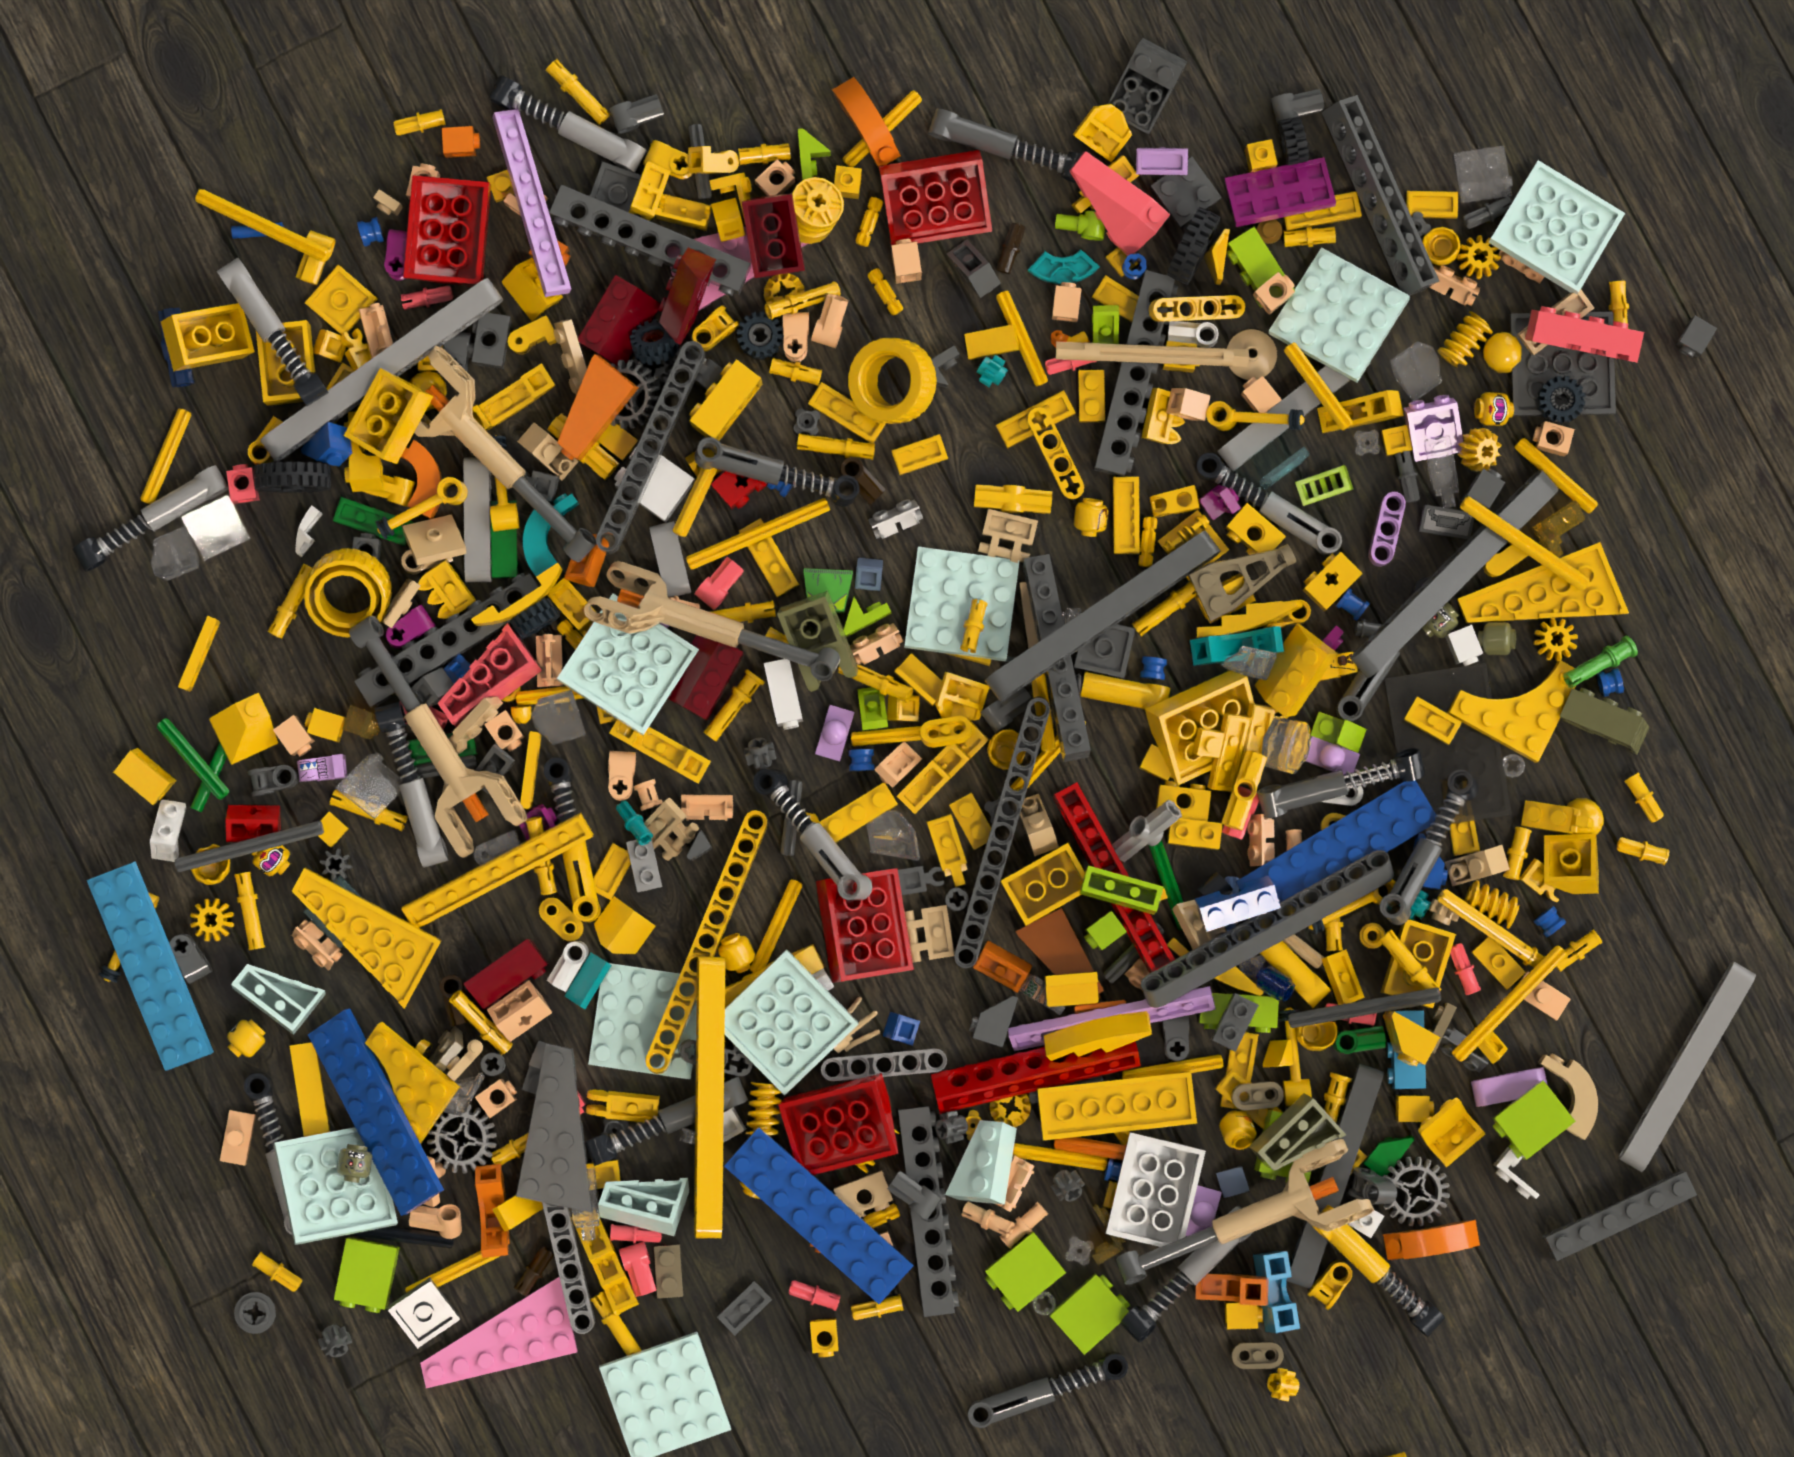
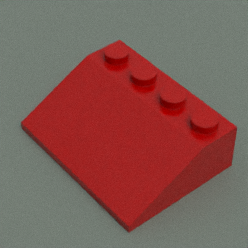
[879,150,992,246]
[403,175,491,286]
[816,868,914,983]
[778,1073,898,1175]

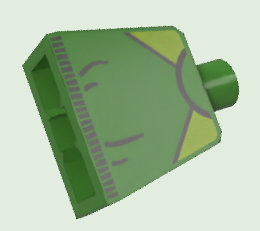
[804,568,853,613]

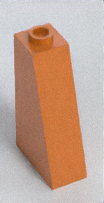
[557,354,639,460]

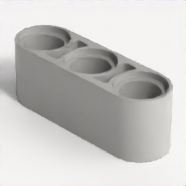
[649,521,691,597]

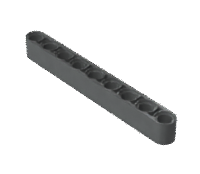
[596,341,705,554]
[1286,1063,1384,1289]

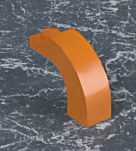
[832,77,901,168]
[401,440,442,519]
[475,1164,510,1258]
[1383,1220,1480,1260]
[1196,1273,1269,1306]

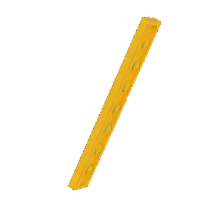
[402,813,594,928]

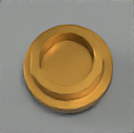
[1257,219,1282,244]

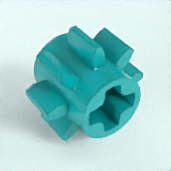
[977,355,1008,387]
[1399,890,1431,920]

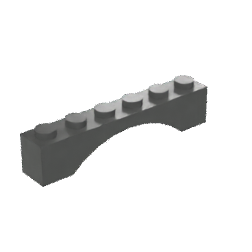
[1542,1170,1697,1261]

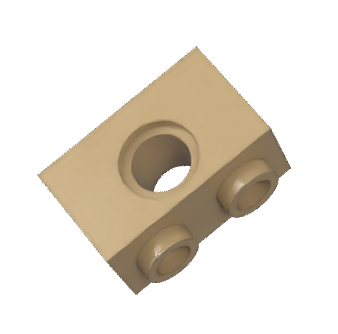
[834,1170,893,1217]

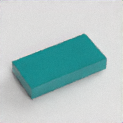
[565,952,612,1009]

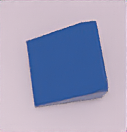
[883,1012,920,1046]

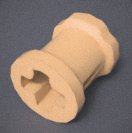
[633,779,663,811]

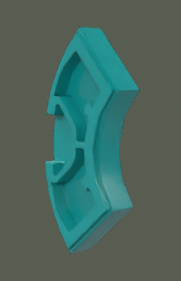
[1028,250,1100,284]

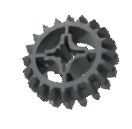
[611,360,661,429]

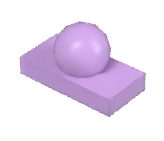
[1136,147,1188,175]
[815,705,854,762]
[1303,736,1360,774]
[1186,1185,1222,1236]

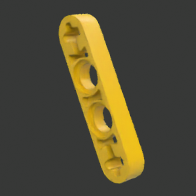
[1148,295,1245,322]
[1027,407,1084,499]

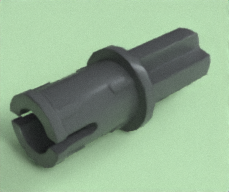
[1463,196,1512,229]
[1394,451,1420,503]

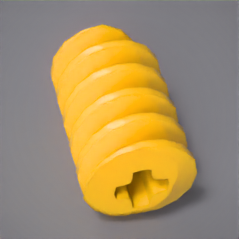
[1437,311,1493,368]
[1464,880,1520,929]
[746,1082,782,1136]

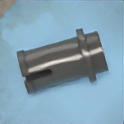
[1354,619,1382,639]

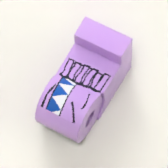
[297,754,348,782]

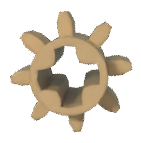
[1428,899,1459,926]

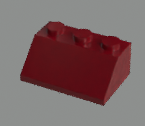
[742,194,805,278]
[658,247,716,345]
[578,275,660,366]
[667,635,744,721]
[463,939,549,1009]

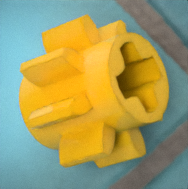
[1267,1368,1299,1402]

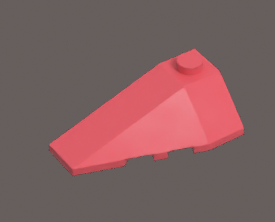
[1070,151,1170,256]

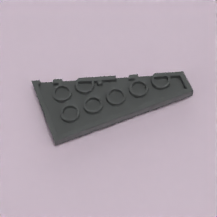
[516,1043,593,1212]

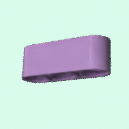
[1368,492,1406,567]
[1471,1067,1548,1107]

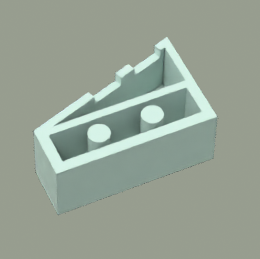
[231,964,326,1035]
[945,1120,1017,1205]
[598,1178,689,1236]

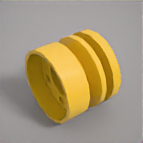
[792,177,844,244]

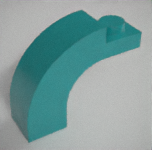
[523,493,579,578]
[1190,626,1284,666]

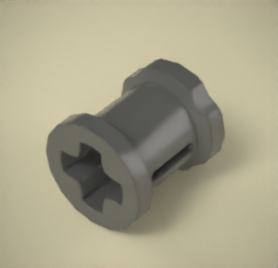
[945,888,968,911]
[481,1052,506,1076]

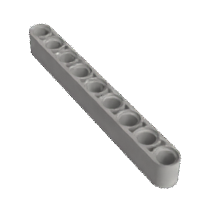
[1619,961,1756,1172]

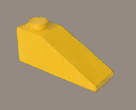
[1317,390,1404,433]

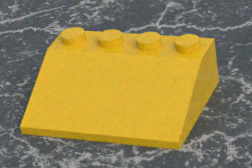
[1145,669,1255,785]

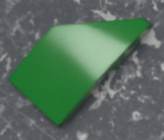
[1364,1135,1415,1177]

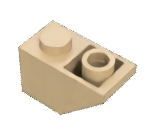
[517,423,579,480]
[1015,794,1059,856]
[1445,845,1510,886]

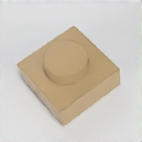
[373,190,403,216]

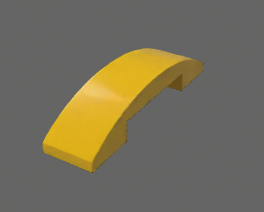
[472,363,556,431]
[471,563,563,626]
[609,719,711,784]

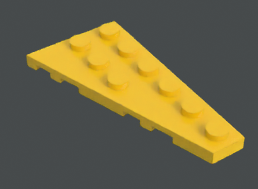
[1456,542,1629,623]
[292,868,442,1009]

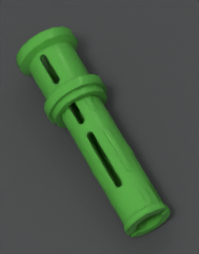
[1563,635,1638,688]

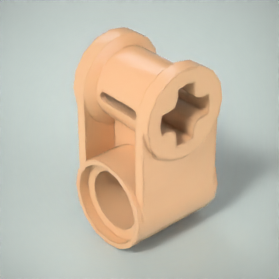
[783,312,809,362]
[608,751,636,801]

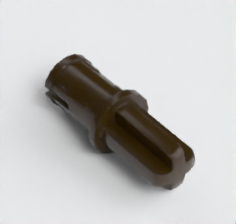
[995,223,1026,275]
[513,1246,554,1296]

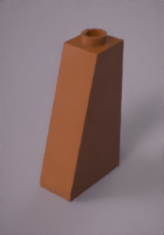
[1015,908,1104,999]

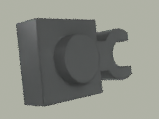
[524,470,560,502]
[898,866,944,895]

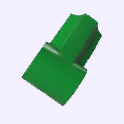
[1333,1026,1386,1054]

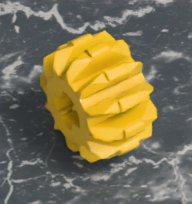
[1457,235,1501,280]
[1457,428,1502,472]
[1533,618,1578,662]
[190,898,234,941]

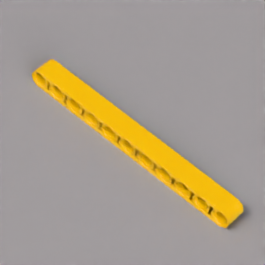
[646,810,767,1074]
[694,957,725,1239]

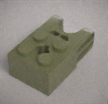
[777,590,858,692]

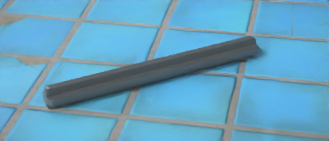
[175,821,324,872]
[1288,987,1441,1028]

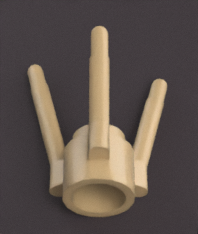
[834,997,880,1053]

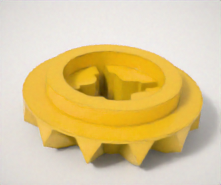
[764,273,805,304]
[990,1094,1031,1127]

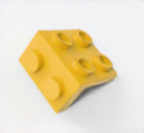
[1418,1097,1485,1167]

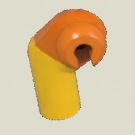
[1051,330,1089,348]

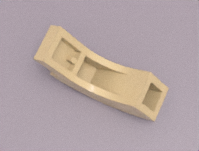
[1538,1053,1598,1140]

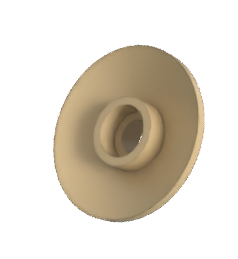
[1227,329,1277,380]

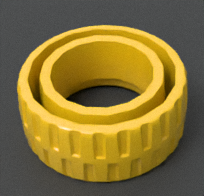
[848,338,936,424]
[304,548,392,638]

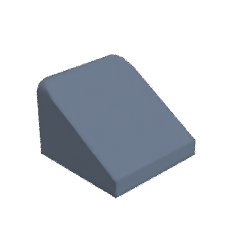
[855,558,883,591]
[1216,1166,1250,1198]

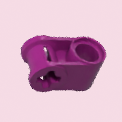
[384,229,407,281]
[386,605,436,649]

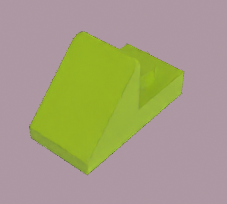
[798,129,831,181]
[1092,305,1119,344]
[844,597,891,637]
[857,687,888,730]
[1310,712,1367,753]

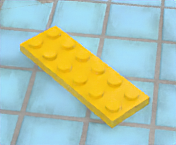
[1037,1072,1197,1141]

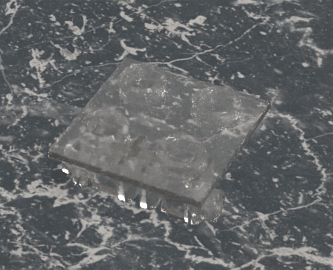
[1454,146,1513,203]
[181,494,251,561]
[335,752,403,819]

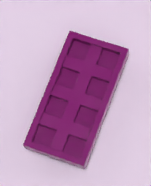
[1225,157,1336,227]

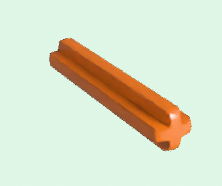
[1054,1137,1127,1160]

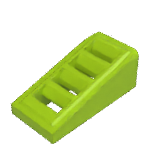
[1295,465,1353,506]

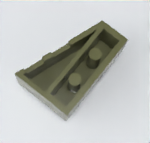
[1560,688,1650,755]
[1249,1093,1346,1171]

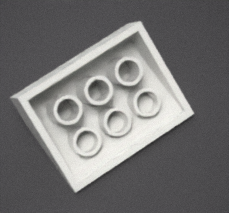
[1106,1133,1206,1247]

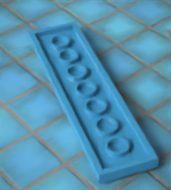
[87,862,214,1071]

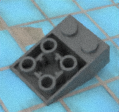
[1108,38,1188,134]

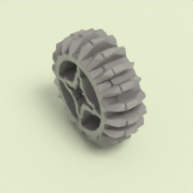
[427,1104,497,1173]
[1383,1156,1450,1226]

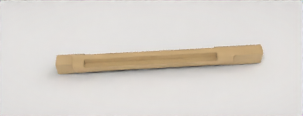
[1056,342,1249,367]

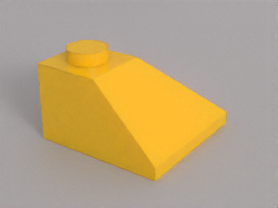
[209,693,278,765]
[1544,834,1599,894]

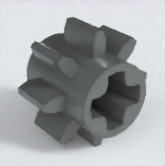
[744,738,776,770]
[320,849,353,881]
[936,1110,968,1144]
[1051,1170,1085,1202]
[318,1325,352,1357]

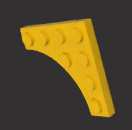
[1447,661,1576,763]
[365,1022,460,1144]

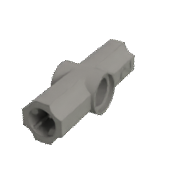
[1112,799,1182,862]

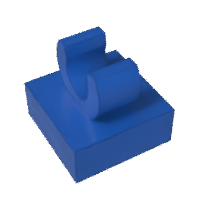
[444,654,471,684]

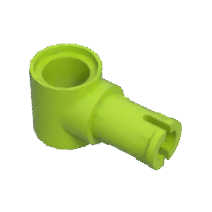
[1055,211,1105,241]

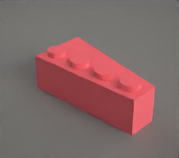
[1525,306,1644,363]
[438,623,542,727]

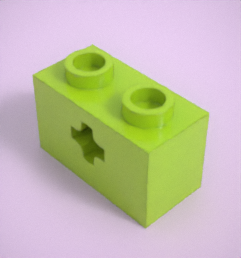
[1084,911,1127,950]

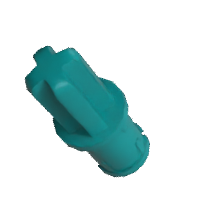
[616,801,653,845]

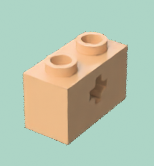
[892,239,922,284]
[487,980,552,1042]

